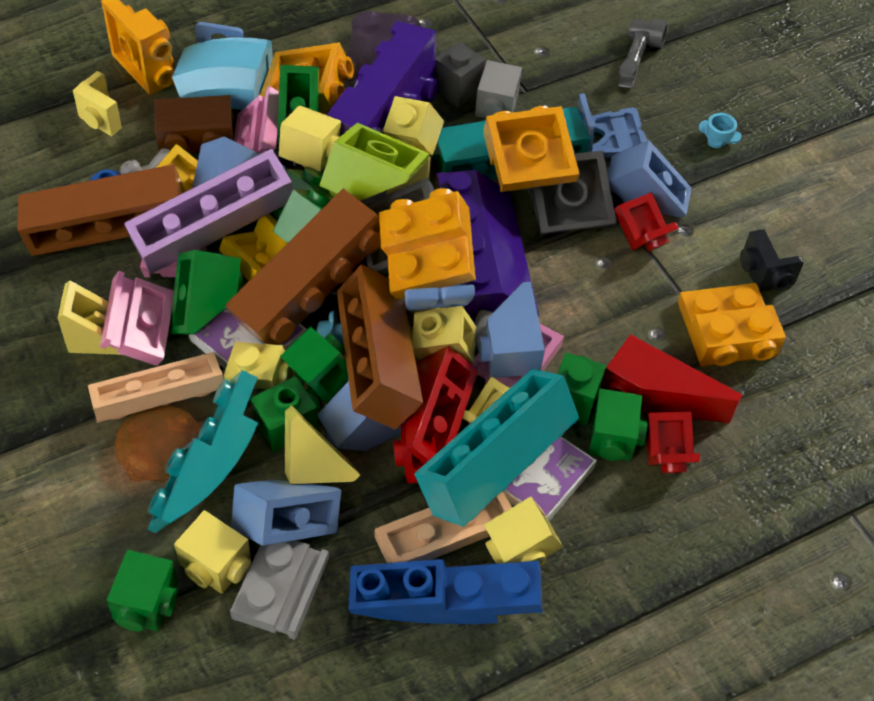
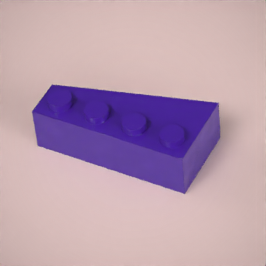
[327,21,438,136]

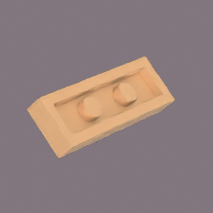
[88,352,224,423]
[375,492,512,563]

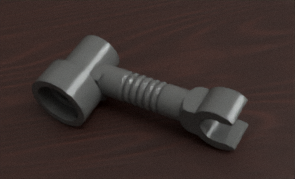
[618,18,668,89]

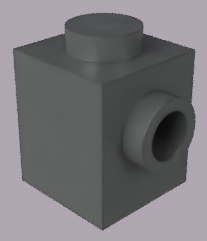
[435,41,486,109]

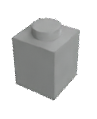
[475,60,522,118]

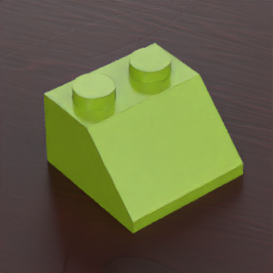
[319,123,429,201]

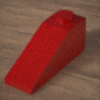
[600,334,743,423]
[404,345,478,464]

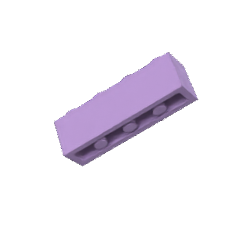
[124,149,293,274]

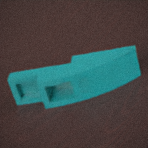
[147,370,258,533]

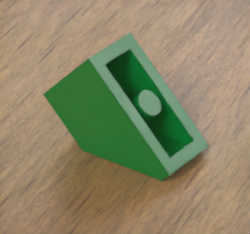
[277,65,319,142]
[169,250,243,335]

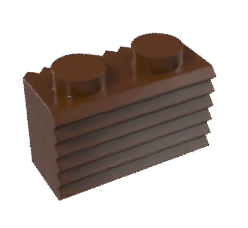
[154,95,234,153]

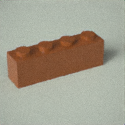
[17,164,185,256]
[225,188,381,345]
[337,264,423,430]

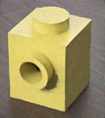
[383,96,444,156]
[279,105,341,172]
[410,306,476,364]
[484,496,563,567]
[174,510,251,594]

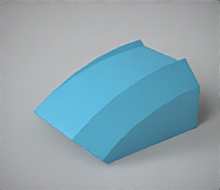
[172,37,273,110]

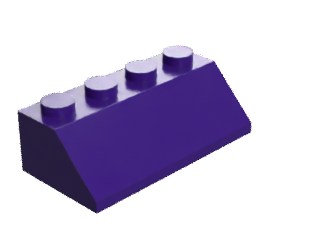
[436,170,539,323]

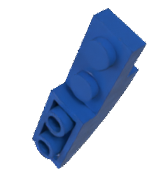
[349,559,543,624]

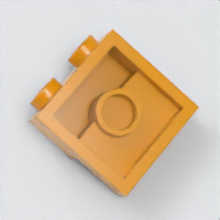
[101,0,175,95]
[260,42,354,115]
[483,106,579,192]
[379,188,476,300]
[678,283,786,366]

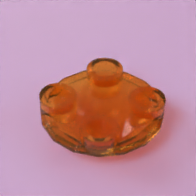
[114,406,200,482]

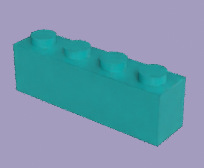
[432,106,590,180]
[414,369,579,527]

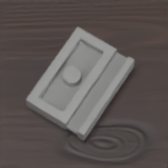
[230,540,329,640]

